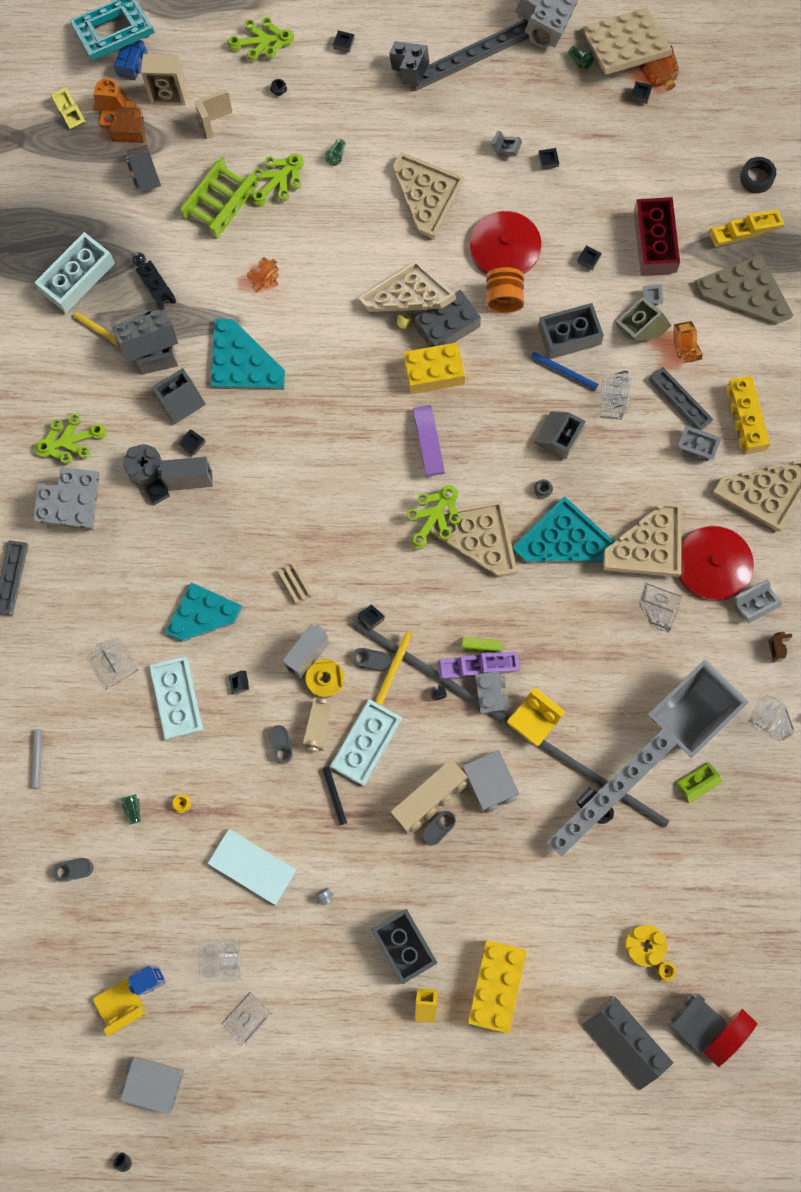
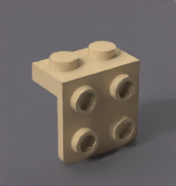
[195,90,232,139]

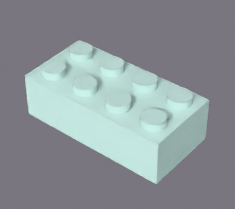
[34,232,115,313]

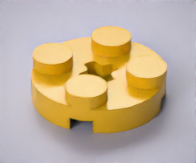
[305,658,345,698]
[625,925,667,967]

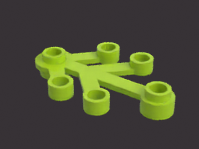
[228,17,294,61]
[252,154,304,207]
[35,413,107,465]
[407,485,461,550]

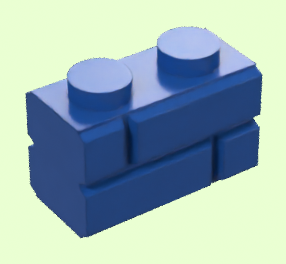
[114,40,148,80]
[128,966,166,995]

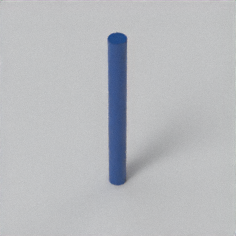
[530,351,599,391]

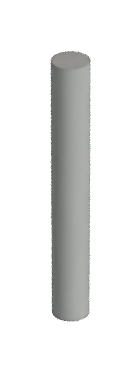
[32,729,42,789]

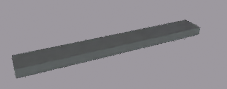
[413,19,537,91]

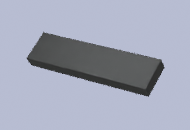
[648,367,714,431]
[0,540,29,617]

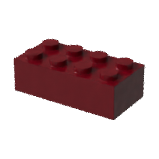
[634,197,680,275]

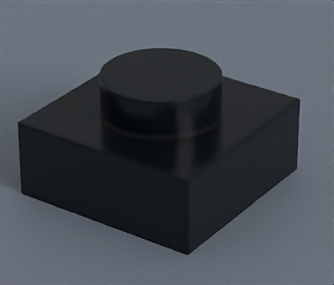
[333,30,355,53]
[630,81,652,104]
[538,148,559,170]
[577,245,602,271]
[179,429,206,456]
[144,479,170,505]
[357,604,385,630]
[229,671,249,695]

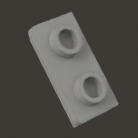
[678,425,721,461]
[735,580,782,623]
[475,671,509,714]

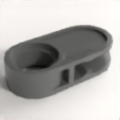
[353,648,390,671]
[269,725,293,764]
[423,811,456,845]
[52,858,94,882]

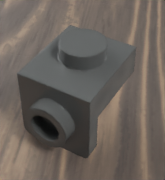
[492,131,522,156]

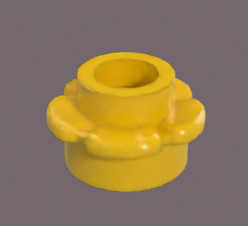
[172,794,191,813]
[656,961,676,982]

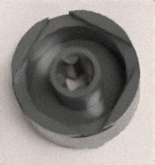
[124,444,162,487]

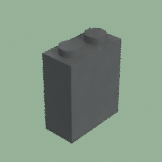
[158,457,213,491]

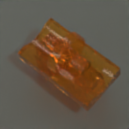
[247,257,279,292]

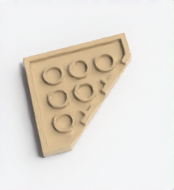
[393,152,465,239]
[358,260,456,312]
[713,459,801,532]
[428,500,517,577]
[603,502,682,577]

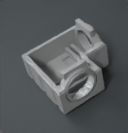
[515,0,578,49]
[34,467,100,530]

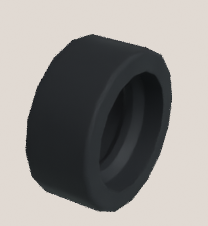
[740,157,777,193]

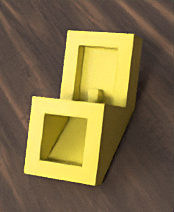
[50,86,85,129]

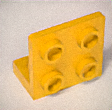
[507,687,566,747]
[93,978,148,1037]

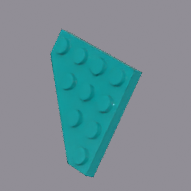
[211,318,285,390]
[512,496,615,563]

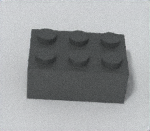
[415,289,481,347]
[538,303,604,359]
[111,309,178,362]
[371,908,438,985]

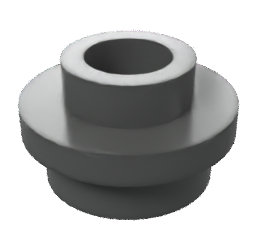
[534,479,553,498]

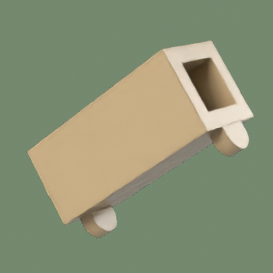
[303,698,334,752]

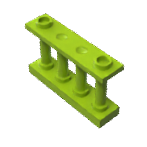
[180,156,258,239]

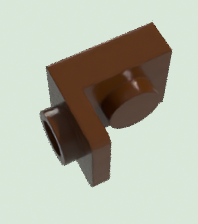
[768,632,792,663]

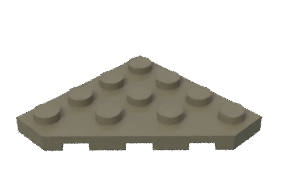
[694,255,794,325]

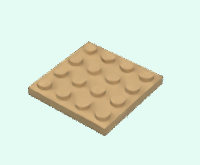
[581,7,672,75]

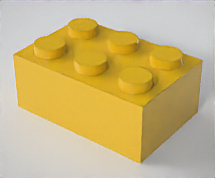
[404,342,465,394]

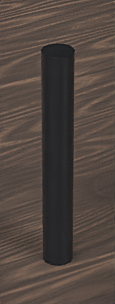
[322,767,347,826]

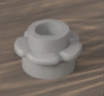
[315,888,334,905]

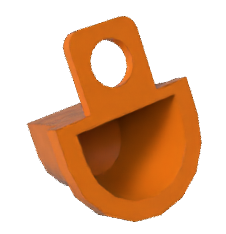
[93,78,129,127]

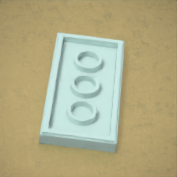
[149,656,204,741]
[329,699,403,787]
[208,829,297,905]

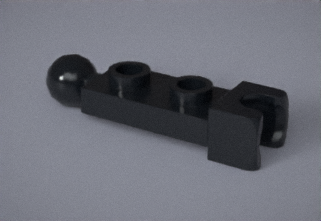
[132,252,176,310]

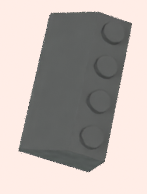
[583,996,674,1090]

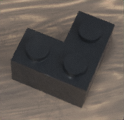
[389,41,430,87]

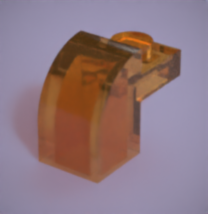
[673,321,703,363]

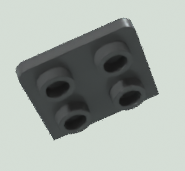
[668,993,726,1053]

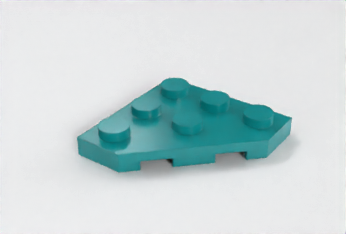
[165,582,243,642]

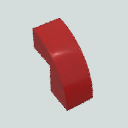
[703,1009,758,1067]

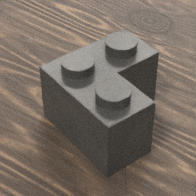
[125,145,161,193]

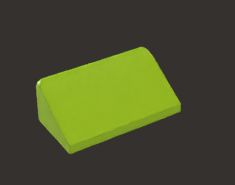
[462,637,501,653]
[676,762,722,803]

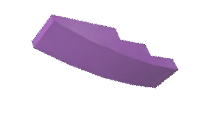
[413,405,445,477]
[437,651,520,680]

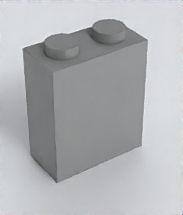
[282,624,329,680]
[462,750,519,813]
[120,1057,184,1115]

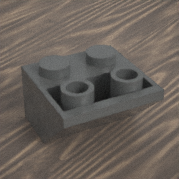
[151,368,206,424]
[533,411,586,460]

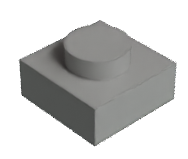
[643,284,663,305]

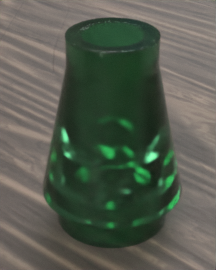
[568,46,594,70]
[325,139,346,166]
[120,794,141,825]

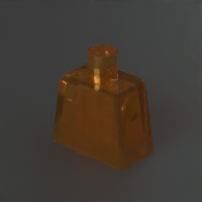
[639,46,679,91]
[109,100,146,143]

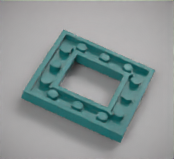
[70,0,155,61]

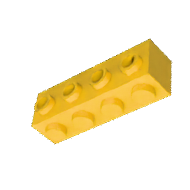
[725,375,770,455]

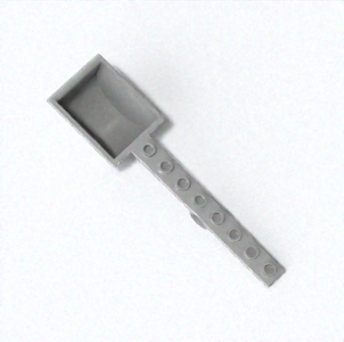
[547,659,749,857]

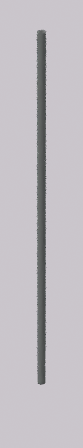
[351,618,670,827]

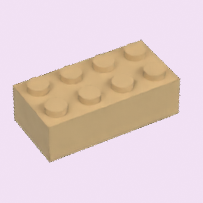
[391,758,468,834]

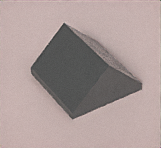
[136,345,178,375]

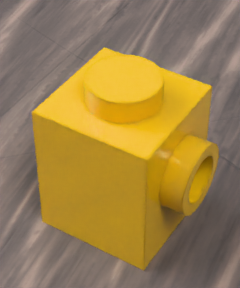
[415,988,438,1023]

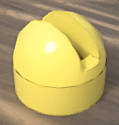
[397,314,412,329]

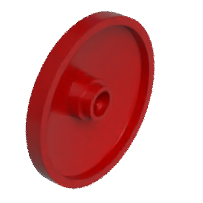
[470,211,542,274]
[679,526,754,601]

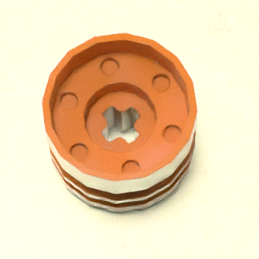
[486,267,524,313]

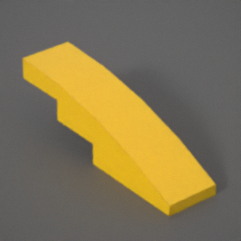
[708,209,785,247]

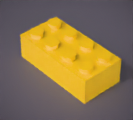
[468,940,527,1034]

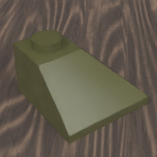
[616,297,672,340]

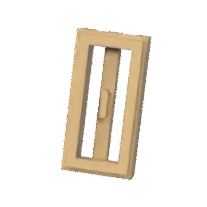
[278,562,313,605]

